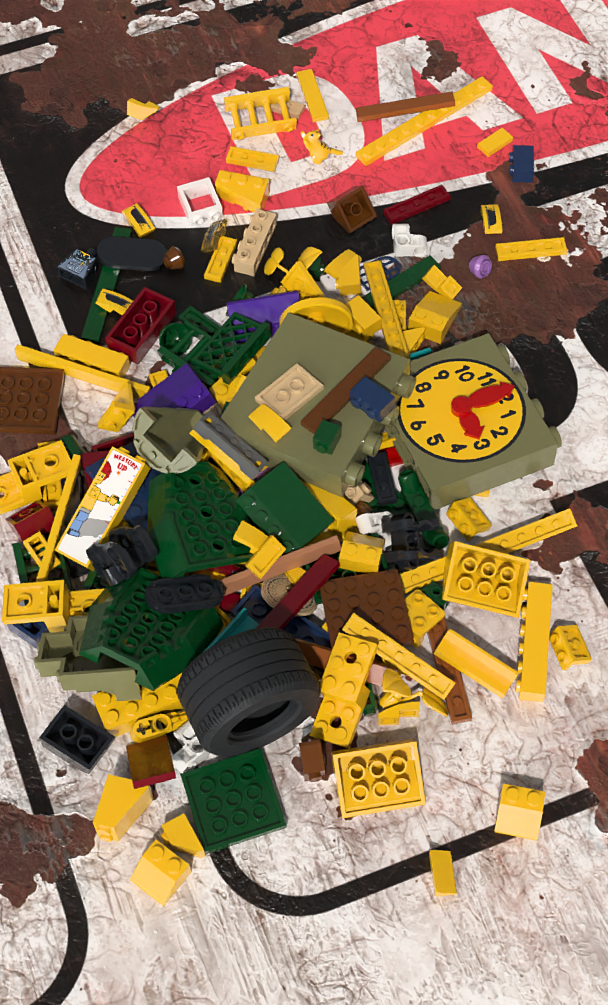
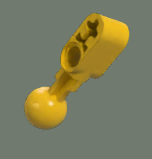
[130,712,188,743]

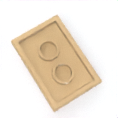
[255,363,324,421]

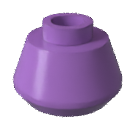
[469,255,492,279]

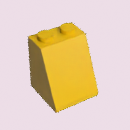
[93,774,153,842]

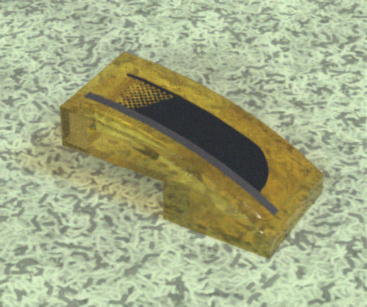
[201,219,227,253]

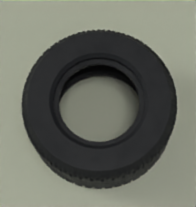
[177,627,321,756]

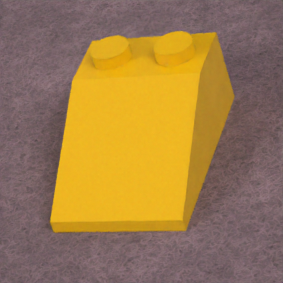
[408,291,462,344]

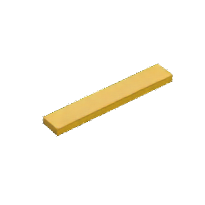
[342,613,455,700]

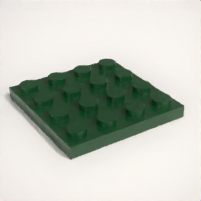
[180,748,287,854]

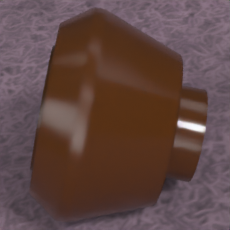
[163,246,185,269]

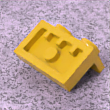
[446,497,492,542]
[549,625,592,670]

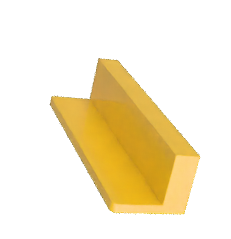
[433,629,519,698]

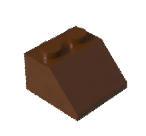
[327,185,377,233]

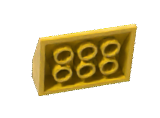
[442,541,531,618]
[331,738,426,818]

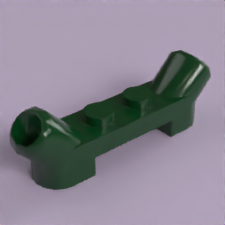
[398,469,450,549]

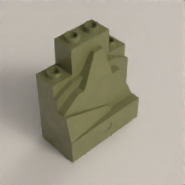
[34,615,143,701]

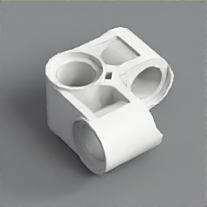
[392,224,427,257]
[356,512,393,551]
[172,720,210,773]

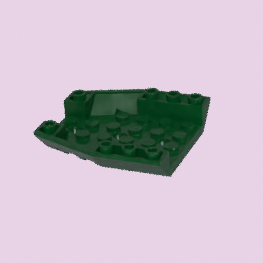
[146,461,262,579]
[79,567,224,691]

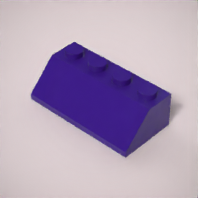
[227,291,300,344]

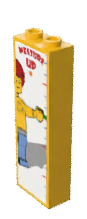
[55,446,150,571]

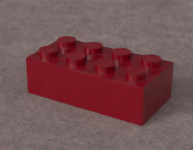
[105,287,176,365]

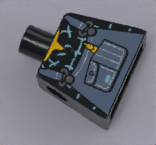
[57,248,98,290]

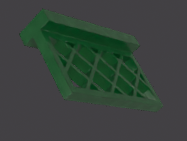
[192,312,271,385]

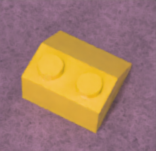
[339,531,386,574]
[494,783,546,841]
[130,839,191,906]

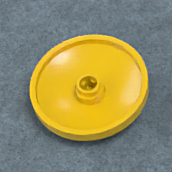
[279,297,353,335]

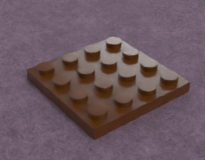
[0,367,65,435]
[320,569,414,649]

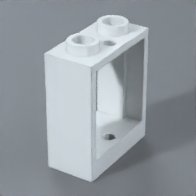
[177,177,223,227]

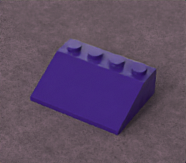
[133,363,217,418]

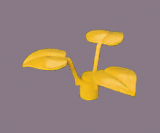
[264,247,322,295]
[379,658,448,718]

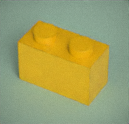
[345,295,382,340]

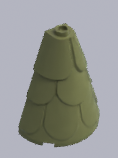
[132,406,205,474]

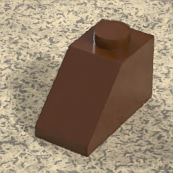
[299,739,325,782]

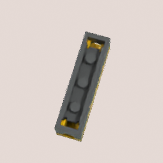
[189,411,268,485]

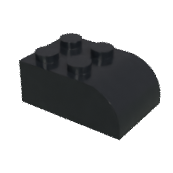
[39,705,115,774]

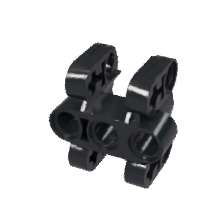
[381,513,444,571]
[86,525,158,586]

